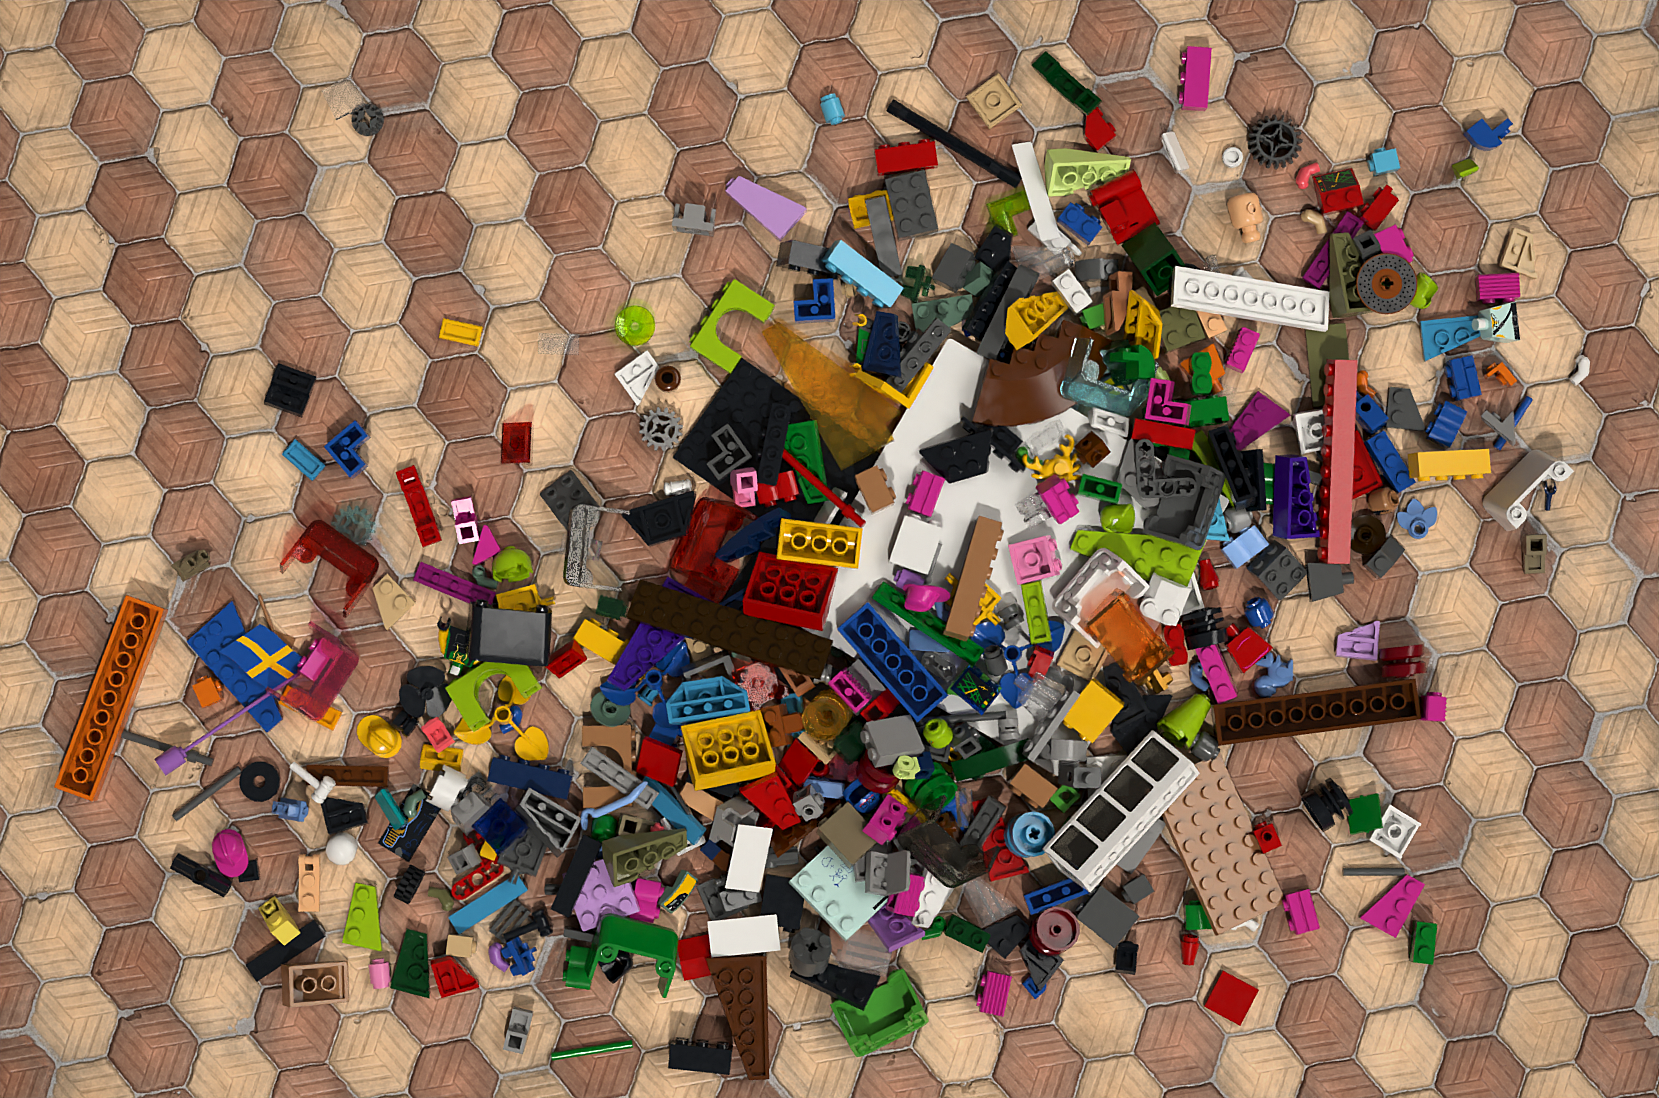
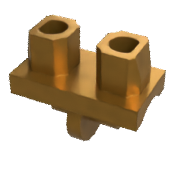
[1137,655,1173,694]

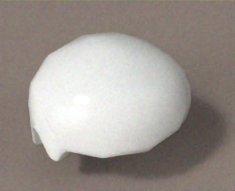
[326,832,358,865]

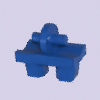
[501,937,537,976]

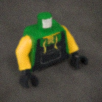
[437,616,483,676]

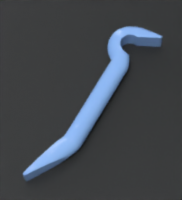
[580,781,648,830]

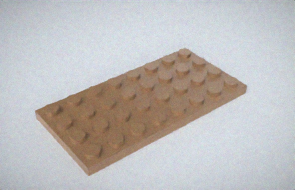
[1148,753,1285,936]

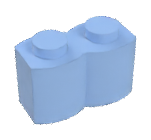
[1221,525,1269,569]

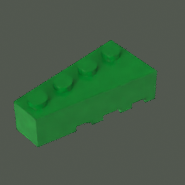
[1142,395,1229,428]

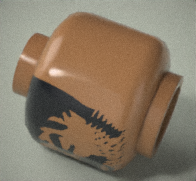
[1367,487,1399,516]

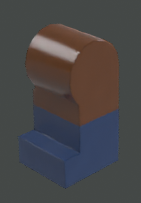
[700,839,732,871]

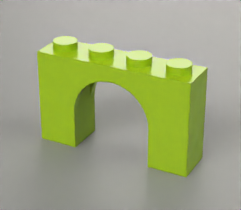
[689,279,775,375]
[445,662,542,732]

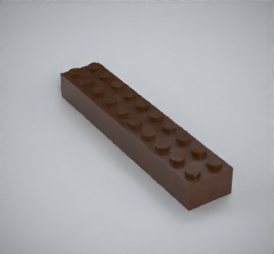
[1211,679,1421,746]

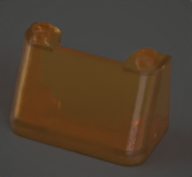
[1083,588,1175,685]

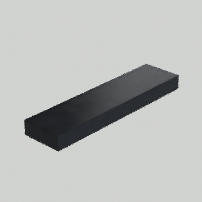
[551,834,602,918]
[246,919,326,982]

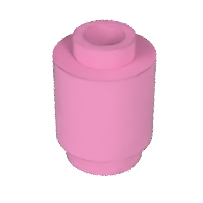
[368,958,391,989]

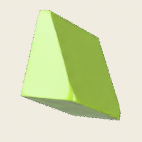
[1452,159,1479,179]

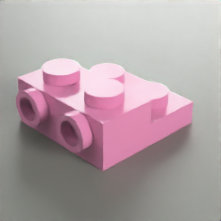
[1008,535,1062,585]

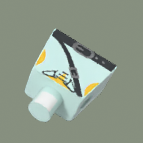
[1472,302,1520,343]

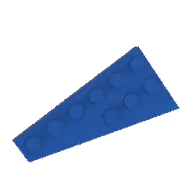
[186,601,283,733]

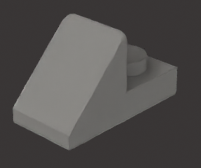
[1481,410,1516,446]

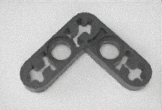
[1135,439,1197,498]

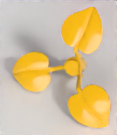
[454,675,549,761]

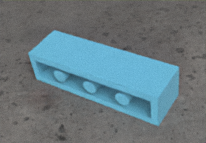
[821,240,904,309]

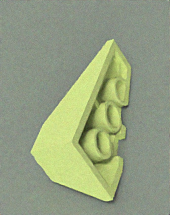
[1044,148,1131,197]

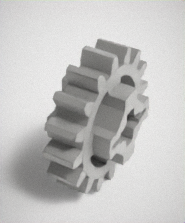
[639,407,683,452]

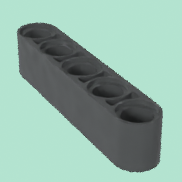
[977,264,1039,361]

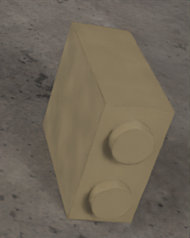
[816,802,878,869]

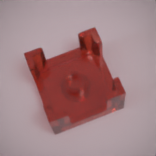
[731,660,789,712]

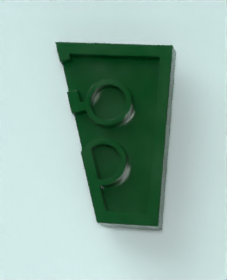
[390,928,430,999]

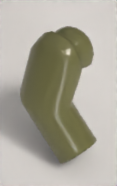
[428,887,454,911]

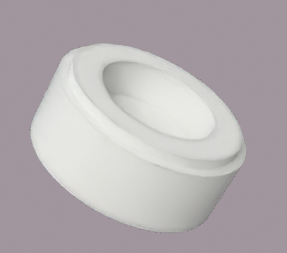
[1222,147,1243,168]

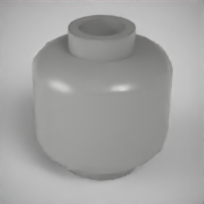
[1223,506,1253,533]

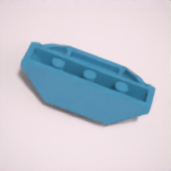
[666,676,750,725]

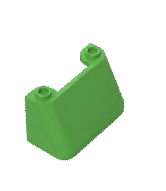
[830,968,929,1057]

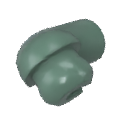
[472,565,498,589]
[403,789,427,818]

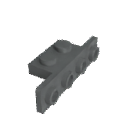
[885,318,951,392]

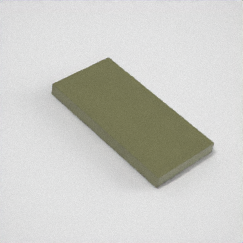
[1304,323,1349,408]

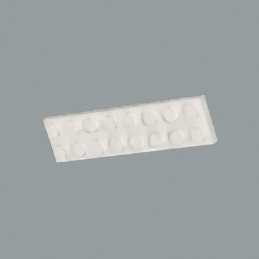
[1171,266,1329,332]

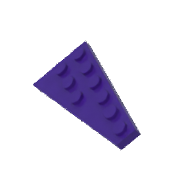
[607,577,713,692]

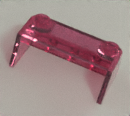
[265,621,359,722]

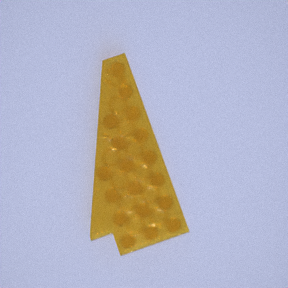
[762,322,901,471]

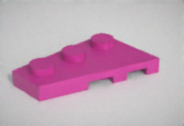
[1359,874,1425,938]

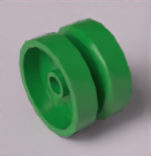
[905,762,958,814]

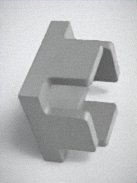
[672,203,716,237]
[709,793,759,847]

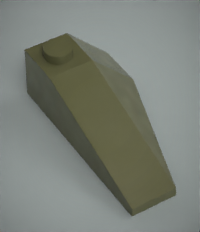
[1329,233,1373,318]
[602,828,687,887]

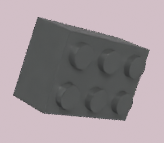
[884,170,938,242]

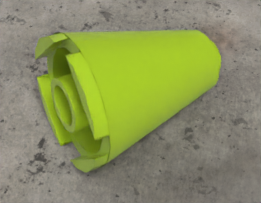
[1157,694,1211,750]

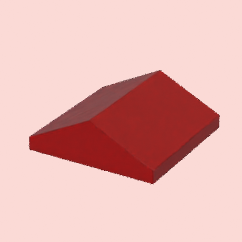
[678,934,715,981]

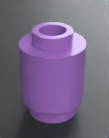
[893,567,925,589]

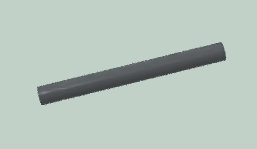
[172,766,242,821]

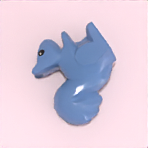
[1254,652,1293,698]

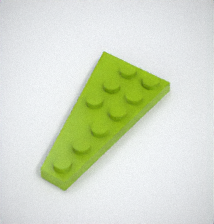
[1070,530,1207,587]

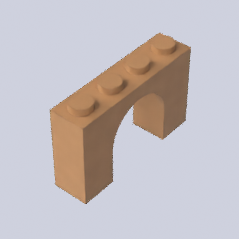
[582,725,637,808]

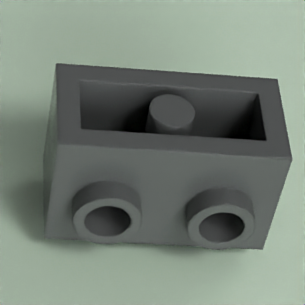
[932,243,976,293]

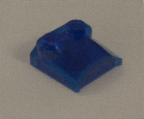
[472,798,529,856]

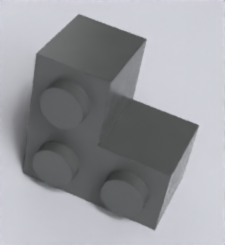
[707,424,752,482]

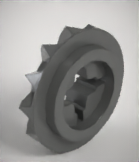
[352,104,384,136]

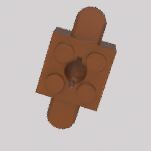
[750,703,807,748]

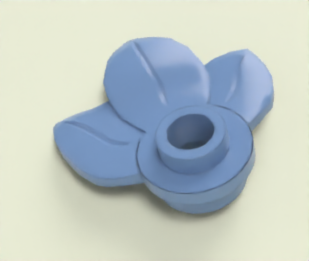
[1397,499,1437,539]

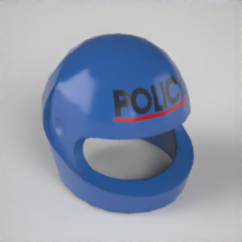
[842,779,880,813]

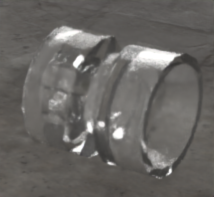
[1015,492,1052,529]

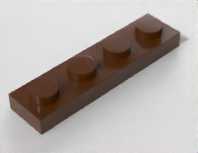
[306,765,389,787]

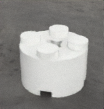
[426,765,468,812]

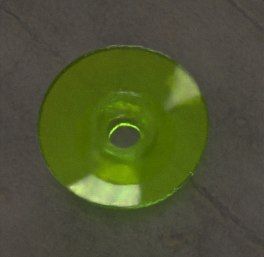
[615,305,655,346]

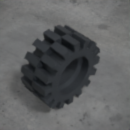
[394,865,425,904]

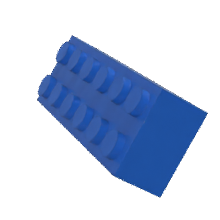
[837,602,948,722]

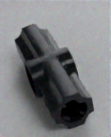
[170,853,233,897]

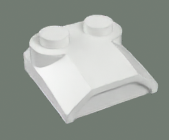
[1292,408,1324,455]
[1138,573,1192,626]
[1366,803,1421,859]

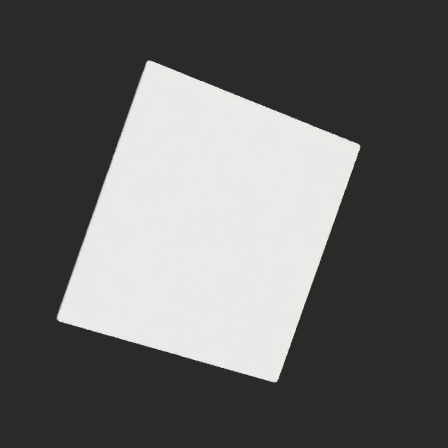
[802,339,1229,779]

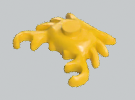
[1022,434,1081,485]

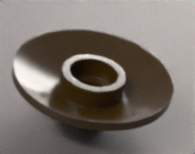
[1350,515,1386,554]

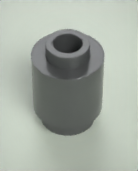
[983,645,1008,676]

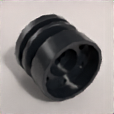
[1180,607,1229,650]
[1300,778,1353,832]

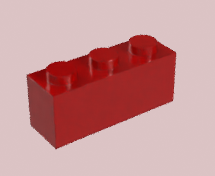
[874,139,938,176]

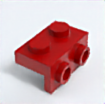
[1359,185,1399,231]

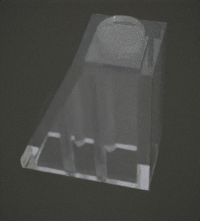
[1011,245,1075,281]
[958,873,1018,928]

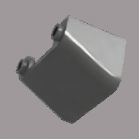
[1143,455,1225,550]

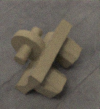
[171,549,210,582]

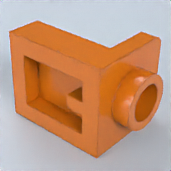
[1484,362,1517,387]

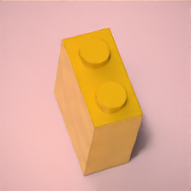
[1062,677,1125,743]

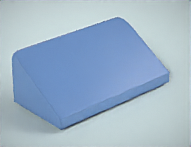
[909,630,950,652]
[803,775,845,799]

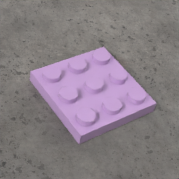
[562,859,641,932]

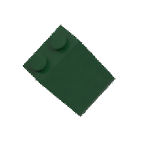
[1121,222,1187,296]

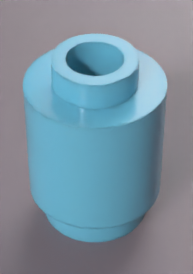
[820,94,845,125]

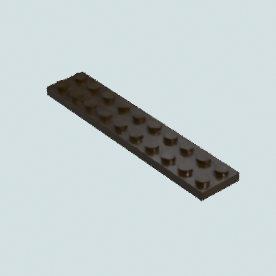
[626,579,833,680]

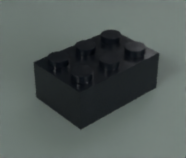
[668,1037,733,1075]

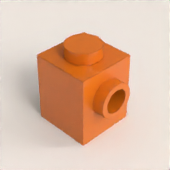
[192,675,224,708]

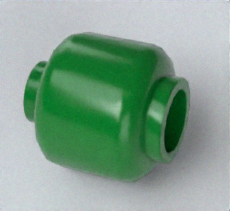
[591,814,618,842]

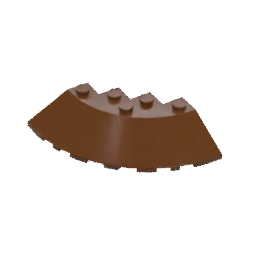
[972,320,1117,427]

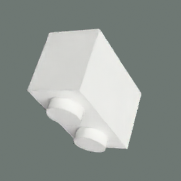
[1051,269,1093,316]

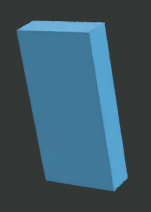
[282,439,326,481]

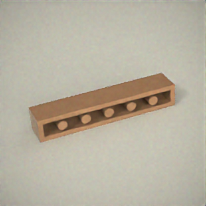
[943,516,1004,641]

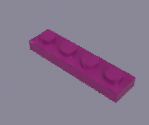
[1302,211,1364,290]
[413,562,496,605]

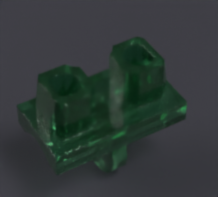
[901,265,936,303]

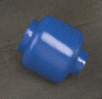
[1244,597,1274,628]

